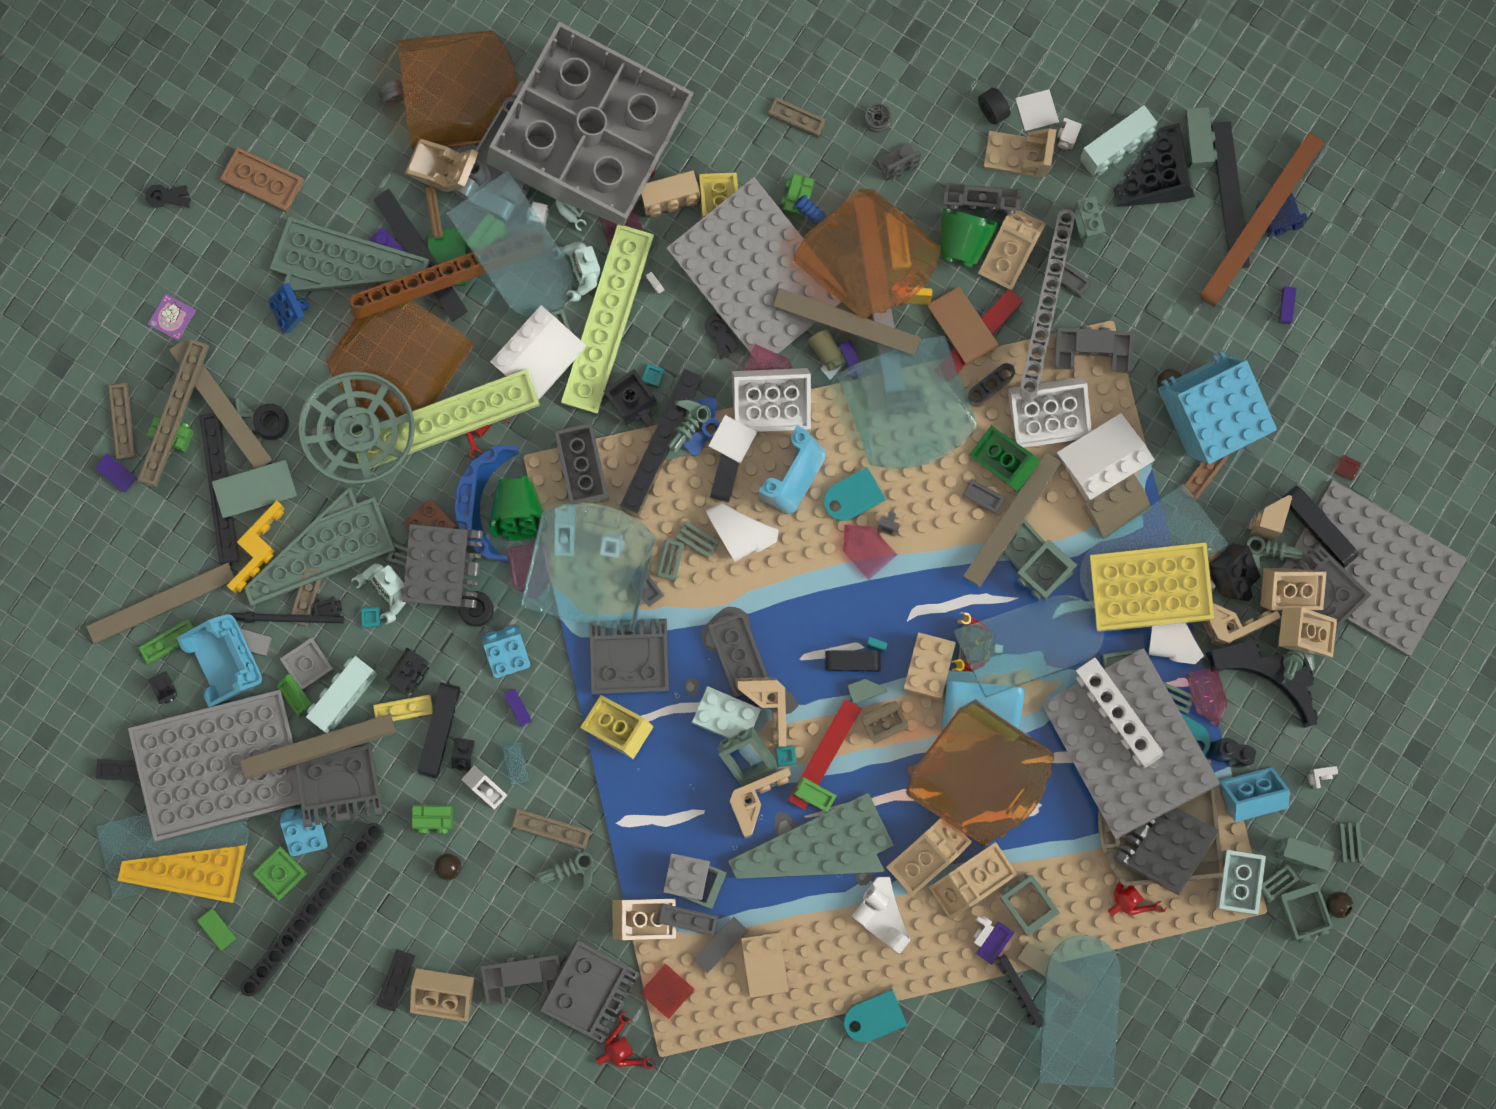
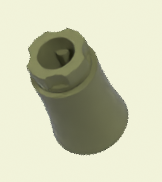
[806,328,845,372]

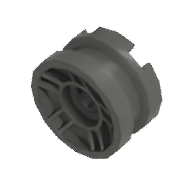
[377,80,407,107]
[865,103,891,132]

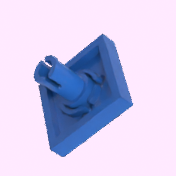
[268,283,309,334]

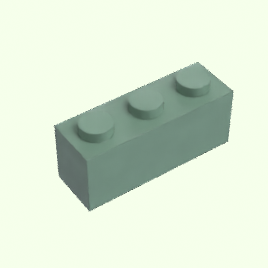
[1184,107,1217,169]

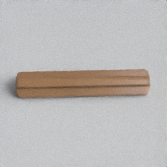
[425,186,443,239]

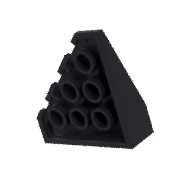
[1114,123,1195,207]

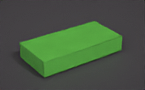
[276,674,312,716]
[793,777,837,813]
[197,908,237,951]

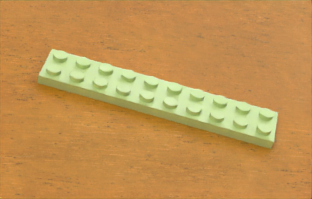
[561,224,654,415]
[353,369,540,470]

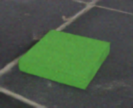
[252,846,308,901]

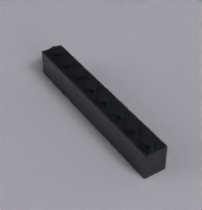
[620,369,702,517]

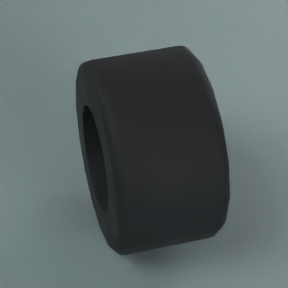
[978,88,1011,125]
[253,403,289,440]
[458,591,494,627]

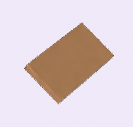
[220,147,304,213]
[927,286,999,365]

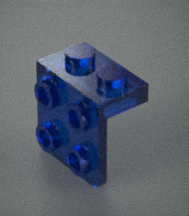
[1256,192,1308,238]

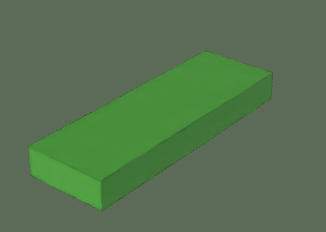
[138,619,194,665]

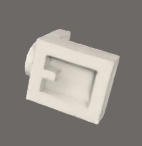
[1308,766,1338,789]
[973,916,994,948]

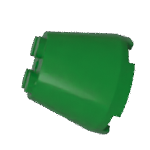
[940,208,998,267]
[489,476,547,541]

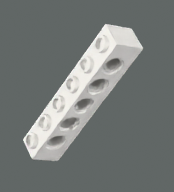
[1076,658,1164,769]

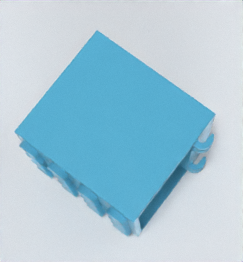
[1158,351,1277,464]

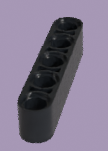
[1281,485,1359,568]
[418,682,460,779]

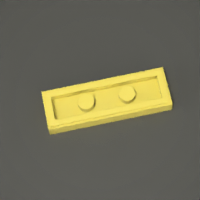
[373,695,433,722]

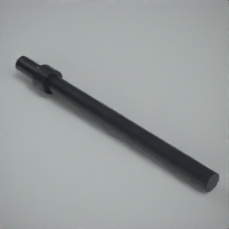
[231,611,345,624]

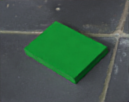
[428,229,467,286]

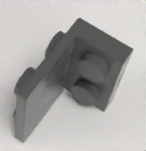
[876,143,921,181]

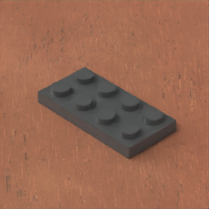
[708,612,768,698]

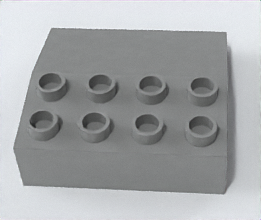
[486,22,694,226]

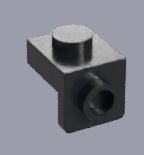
[313,596,343,616]
[149,671,177,704]
[451,738,475,770]

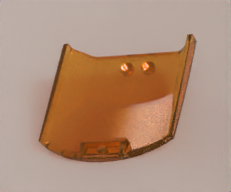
[398,31,518,151]
[793,189,941,318]
[327,284,474,419]
[906,699,1054,846]

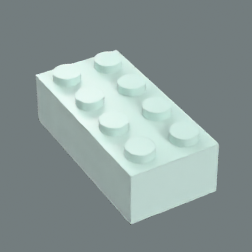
[1079,106,1158,176]
[306,656,378,733]

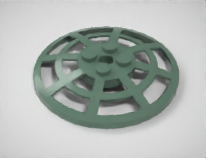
[299,372,415,485]

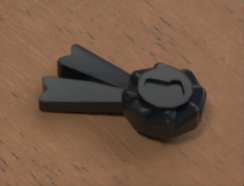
[145,185,191,208]
[705,314,739,360]

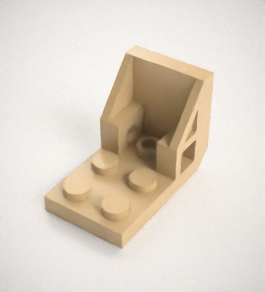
[983,128,1056,178]
[405,139,479,192]
[978,210,1046,290]
[1201,603,1281,647]
[735,677,787,747]
[730,768,791,839]
[886,813,972,896]
[929,842,1018,920]

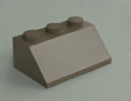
[1083,473,1152,539]

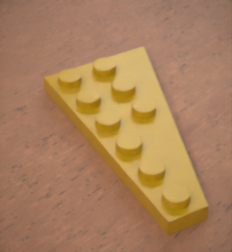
[117,845,246,903]

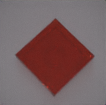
[640,963,695,1019]

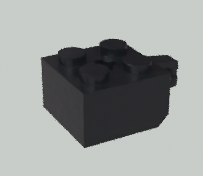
[603,369,657,427]
[1209,543,1261,601]
[385,647,430,695]

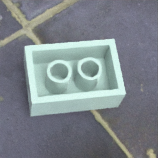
[692,686,761,747]
[1215,850,1266,915]

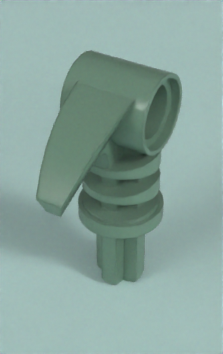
[668,400,711,452]
[1247,536,1304,575]
[1283,649,1315,680]
[538,852,594,891]

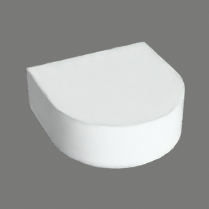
[646,272,664,294]

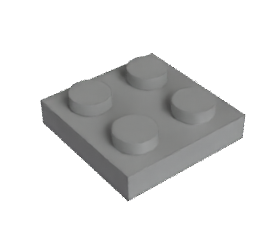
[280,637,334,691]
[664,853,710,900]

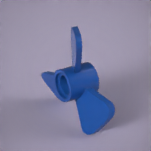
[683,397,720,456]

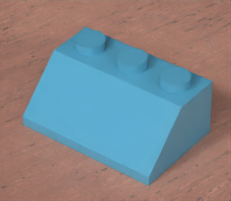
[1219,767,1290,822]

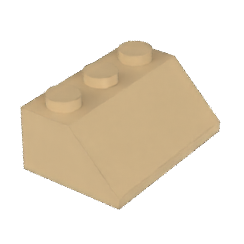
[1248,495,1292,542]
[410,968,474,1022]

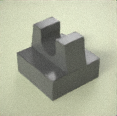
[877,512,899,537]

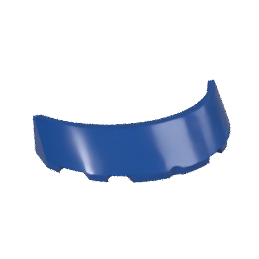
[455,445,520,563]

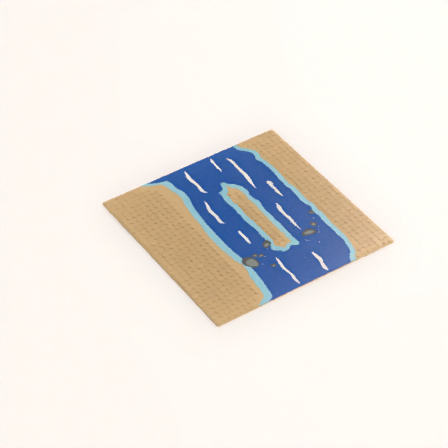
[524,321,1267,1057]

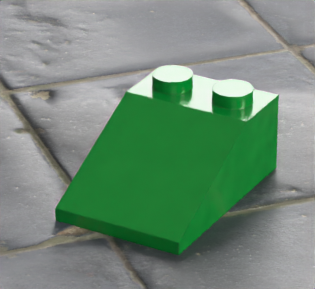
[968,425,1041,492]

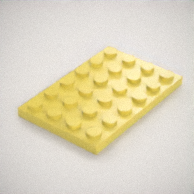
[1090,543,1215,632]

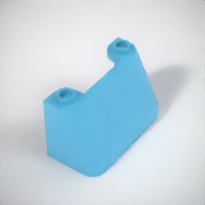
[759,425,826,514]
[177,614,262,708]
[941,681,1025,741]

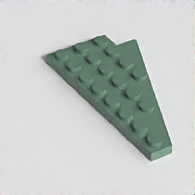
[270,217,430,292]
[244,487,396,606]
[728,793,894,879]

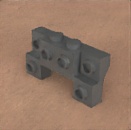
[943,183,1022,214]
[1054,326,1134,373]
[480,955,561,1006]

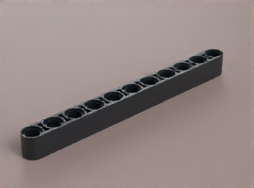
[240,823,384,996]

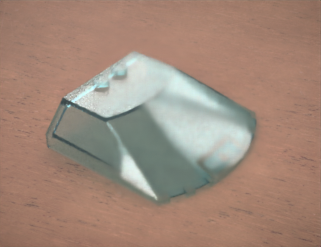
[837,336,978,469]
[520,503,655,632]

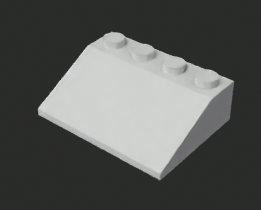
[490,305,587,399]
[732,368,811,432]
[1008,377,1092,448]
[1057,413,1155,502]

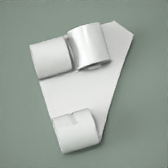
[706,502,779,562]
[1149,623,1204,664]
[851,877,911,954]

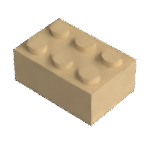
[640,170,700,217]
[903,632,956,701]

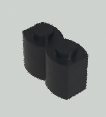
[1209,738,1256,768]

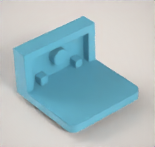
[481,625,531,678]
[280,808,328,856]

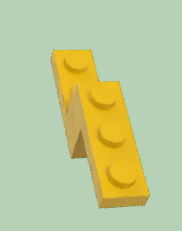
[227,500,285,594]

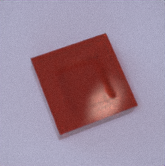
[1335,455,1361,481]

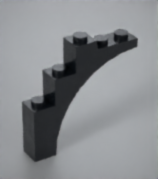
[1206,640,1318,728]

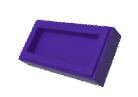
[95,454,137,492]
[975,921,1014,965]

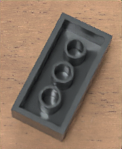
[554,423,609,509]

